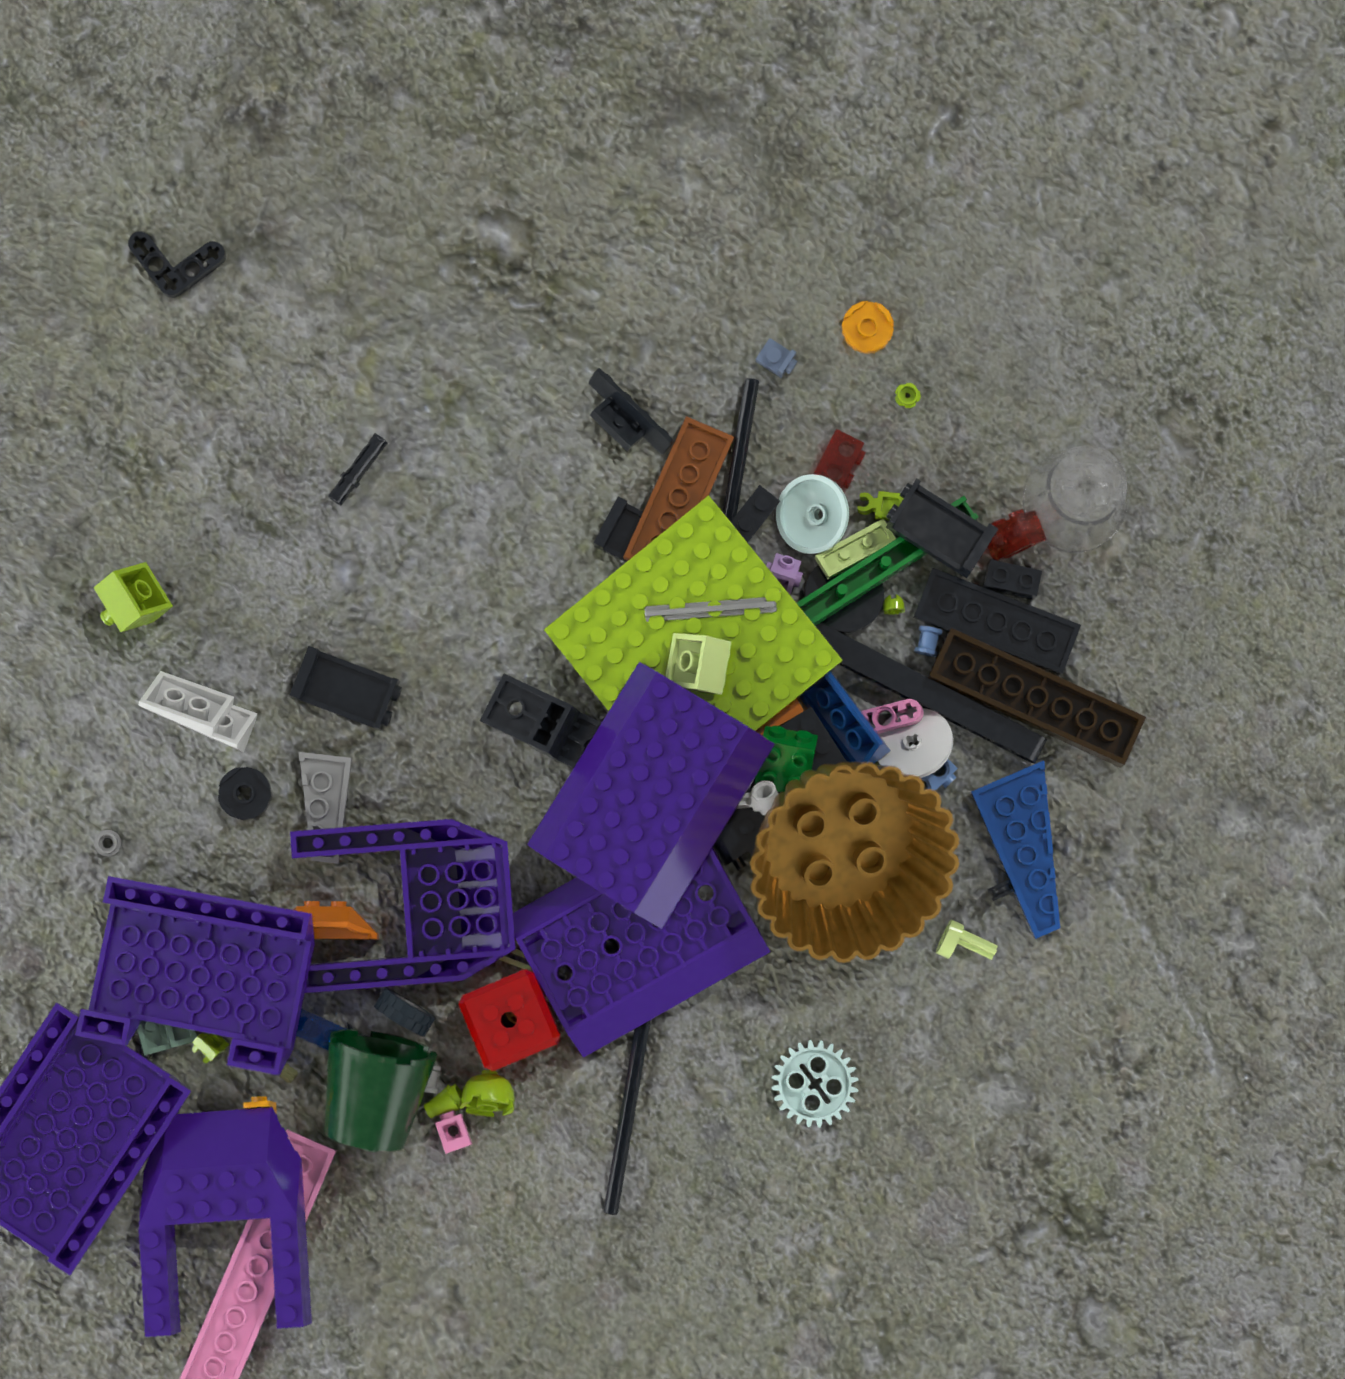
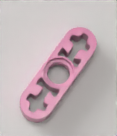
[862,699,924,734]

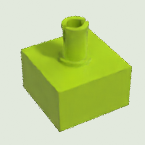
[93,562,173,632]

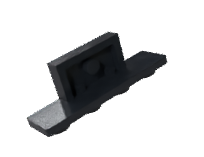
[588,368,673,455]

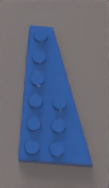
[970,760,1060,939]

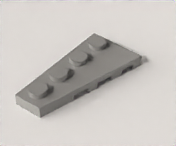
[299,752,352,864]

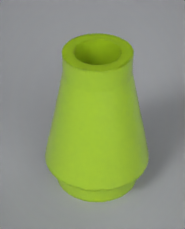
[424,1084,462,1119]

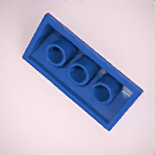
[799,671,891,764]

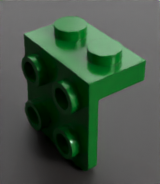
[755,726,818,792]

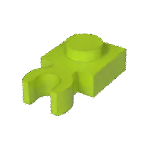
[857,491,904,521]

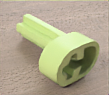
[936,919,998,960]

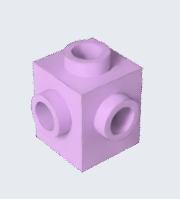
[766,553,803,595]

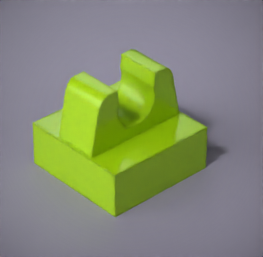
[192,1032,230,1063]

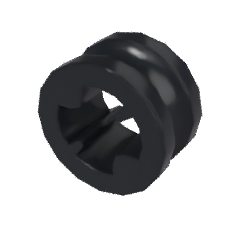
[987,879,1014,901]

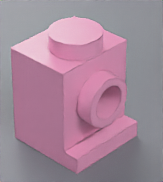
[435,1111,473,1154]

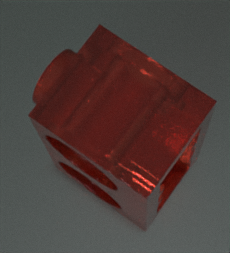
[814,429,866,489]
[988,509,1047,561]

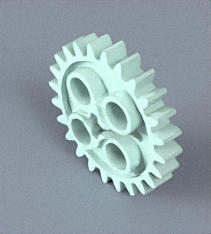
[771,1040,858,1128]

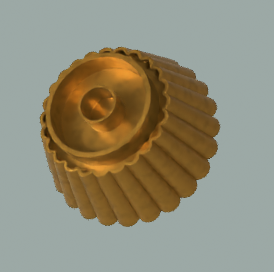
[750,762,959,963]

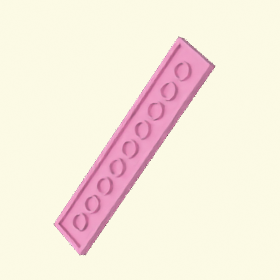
[180,1129,337,1379]

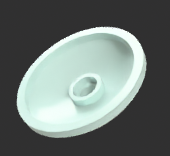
[776,474,849,554]

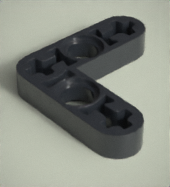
[128,231,226,298]

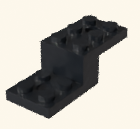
[480,674,602,769]

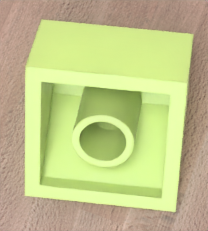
[666,633,731,695]

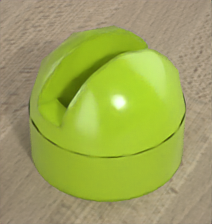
[883,594,905,615]

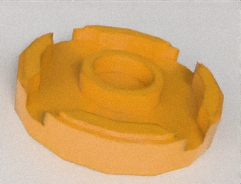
[842,301,894,354]

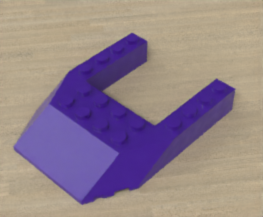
[290,819,516,993]
[139,1107,312,1337]

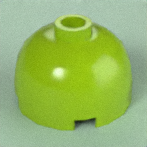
[460,1070,515,1117]

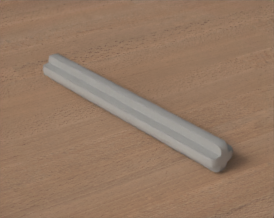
[644,597,777,622]

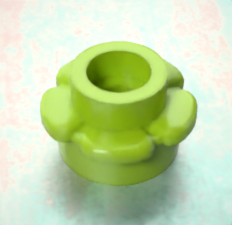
[895,383,921,409]

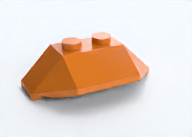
[293,901,379,940]

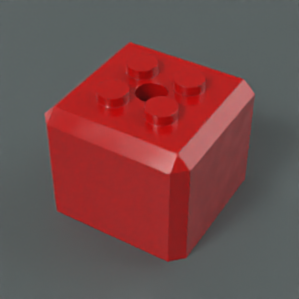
[458,969,562,1071]

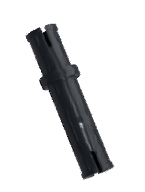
[328,433,388,506]

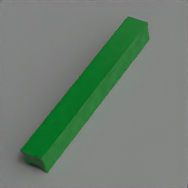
[797,496,979,626]

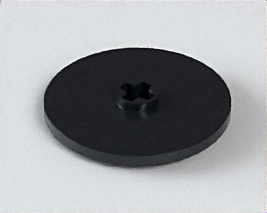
[805,564,884,633]

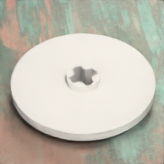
[878,708,953,778]

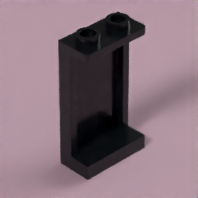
[886,478,998,578]
[594,496,643,563]
[290,646,402,731]

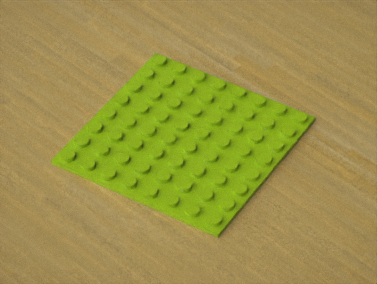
[544,495,843,731]

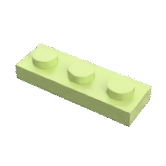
[815,518,896,580]

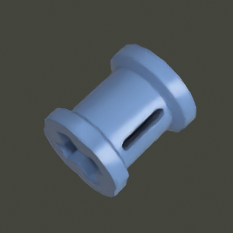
[914,625,942,657]

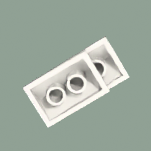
[139,671,257,752]

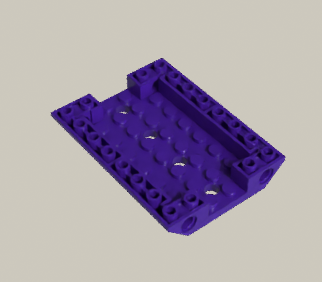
[513,847,771,1057]

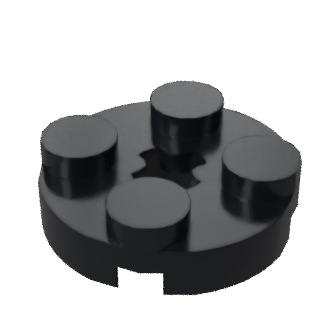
[218,767,272,821]

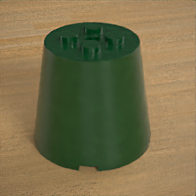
[324,1029,437,1152]

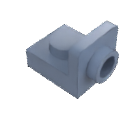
[755,338,798,378]

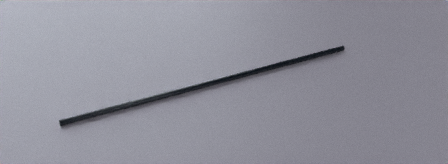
[604,378,759,1215]

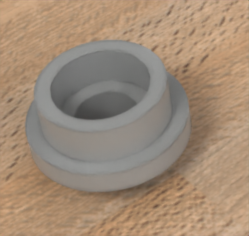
[94,830,121,857]

